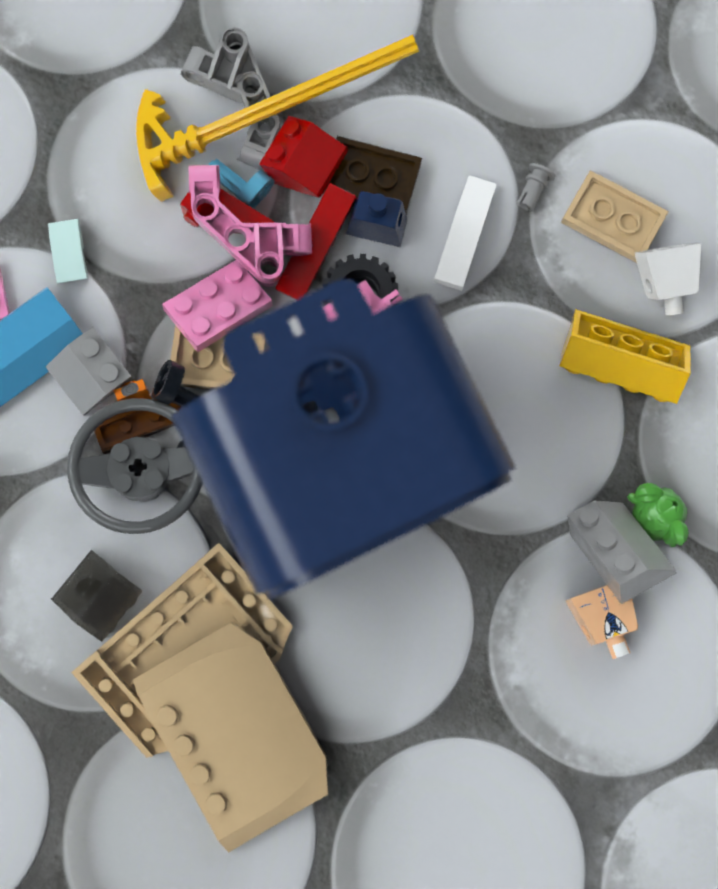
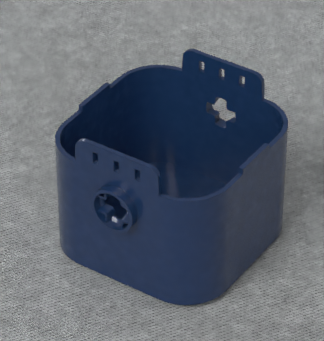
[171,279,517,599]

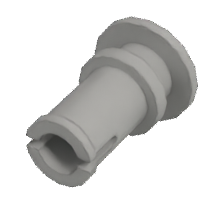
[516,163,556,212]

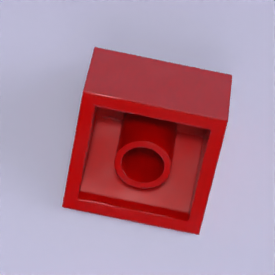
[259,116,348,198]

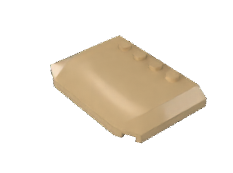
[71,543,293,758]
[133,622,329,853]

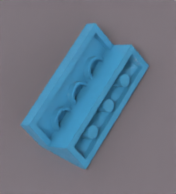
[0,287,83,407]

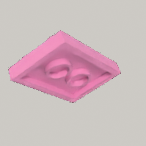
[162,260,272,352]

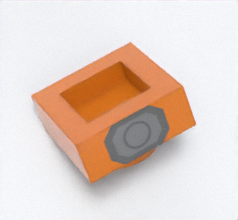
[114,379,152,401]

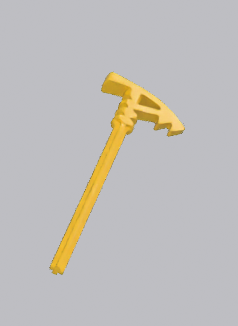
[136,35,419,202]

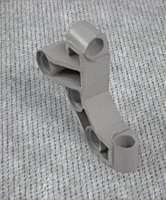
[180,27,280,171]

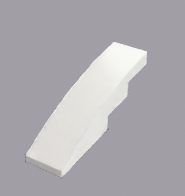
[433,176,497,291]

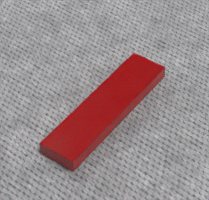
[275,183,357,300]

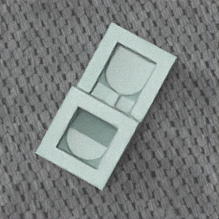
[48,219,88,283]

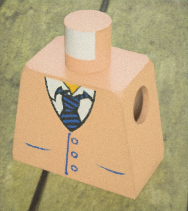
[566,585,638,659]

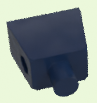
[346,191,407,247]

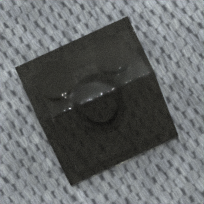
[51,550,143,642]

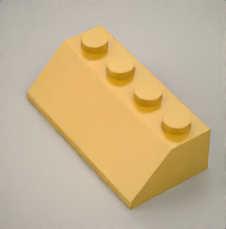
[559,309,691,404]

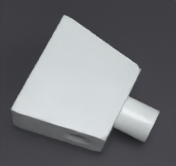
[635,243,701,315]

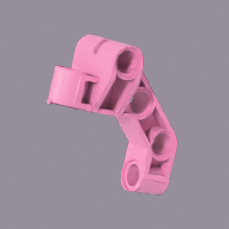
[188,165,312,287]

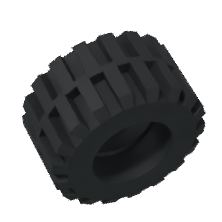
[323,254,399,307]

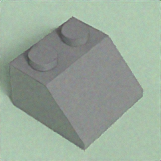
[45,327,132,416]

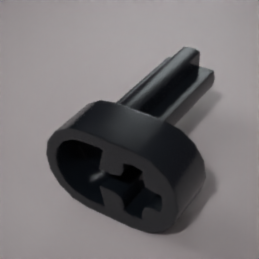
[152,359,201,408]

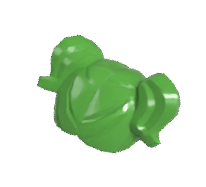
[627,483,689,547]

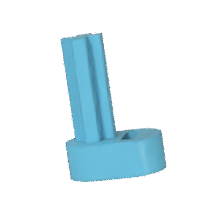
[209,159,274,209]

